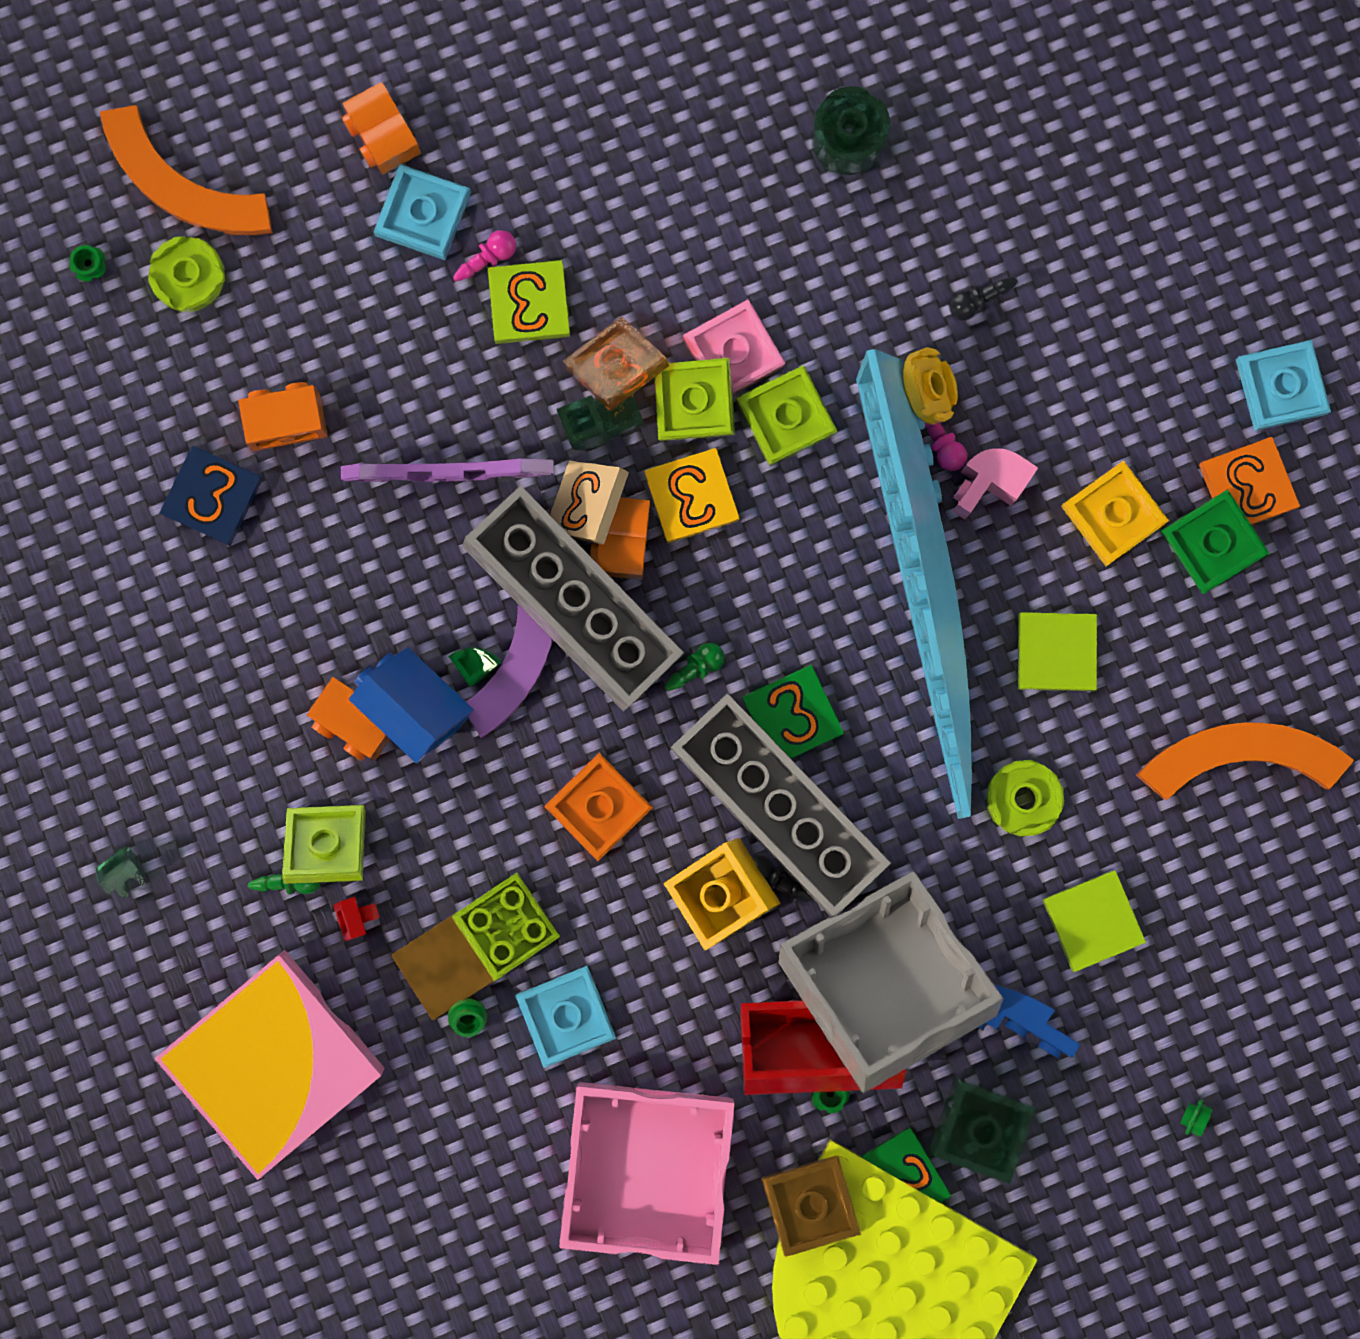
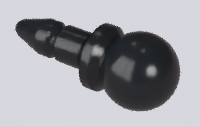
[949,277,1018,321]
[751,855,810,902]

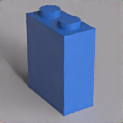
[348,647,474,764]

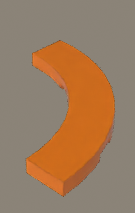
[99,105,273,235]
[1136,723,1354,800]

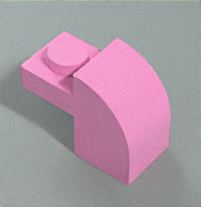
[953,449,1038,519]

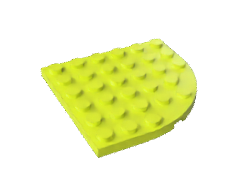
[772,1139,1038,1339]

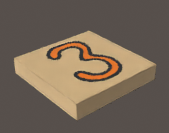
[550,460,629,545]

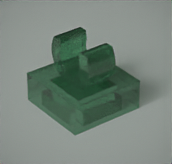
[95,845,145,898]

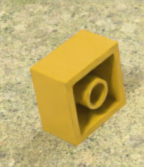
[663,838,781,950]

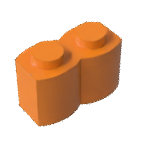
[341,82,421,175]
[590,497,650,580]

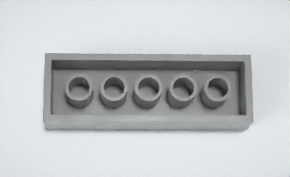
[462,486,684,712]
[671,693,891,917]

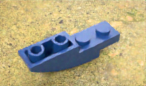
[978,984,1081,1059]

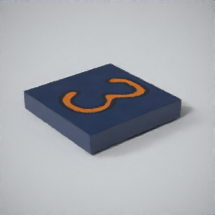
[159,445,263,547]

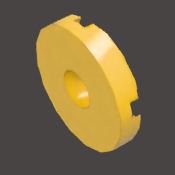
[903,347,958,425]

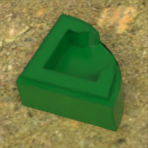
[448,647,502,687]

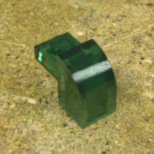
[556,390,645,450]

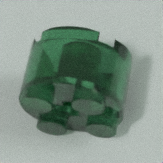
[811,86,890,175]

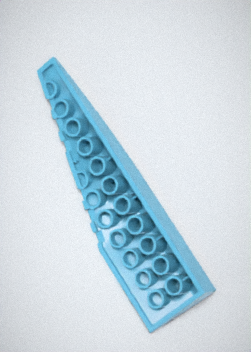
[856,349,972,819]

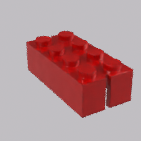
[740,1001,906,1095]

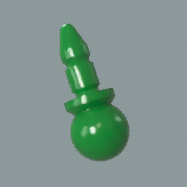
[664,643,725,691]
[248,874,322,895]

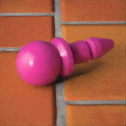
[453,230,516,282]
[925,423,967,471]

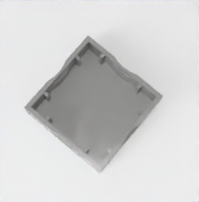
[779,871,1003,1093]

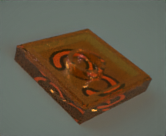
[563,316,669,411]

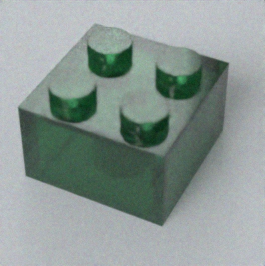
[929,1076,1036,1184]

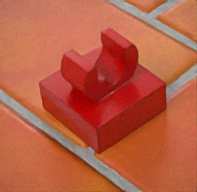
[333,897,380,942]

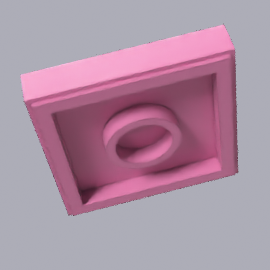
[683,299,786,395]

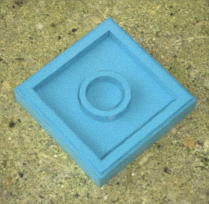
[374,164,471,260]
[1236,340,1331,431]
[515,965,617,1068]

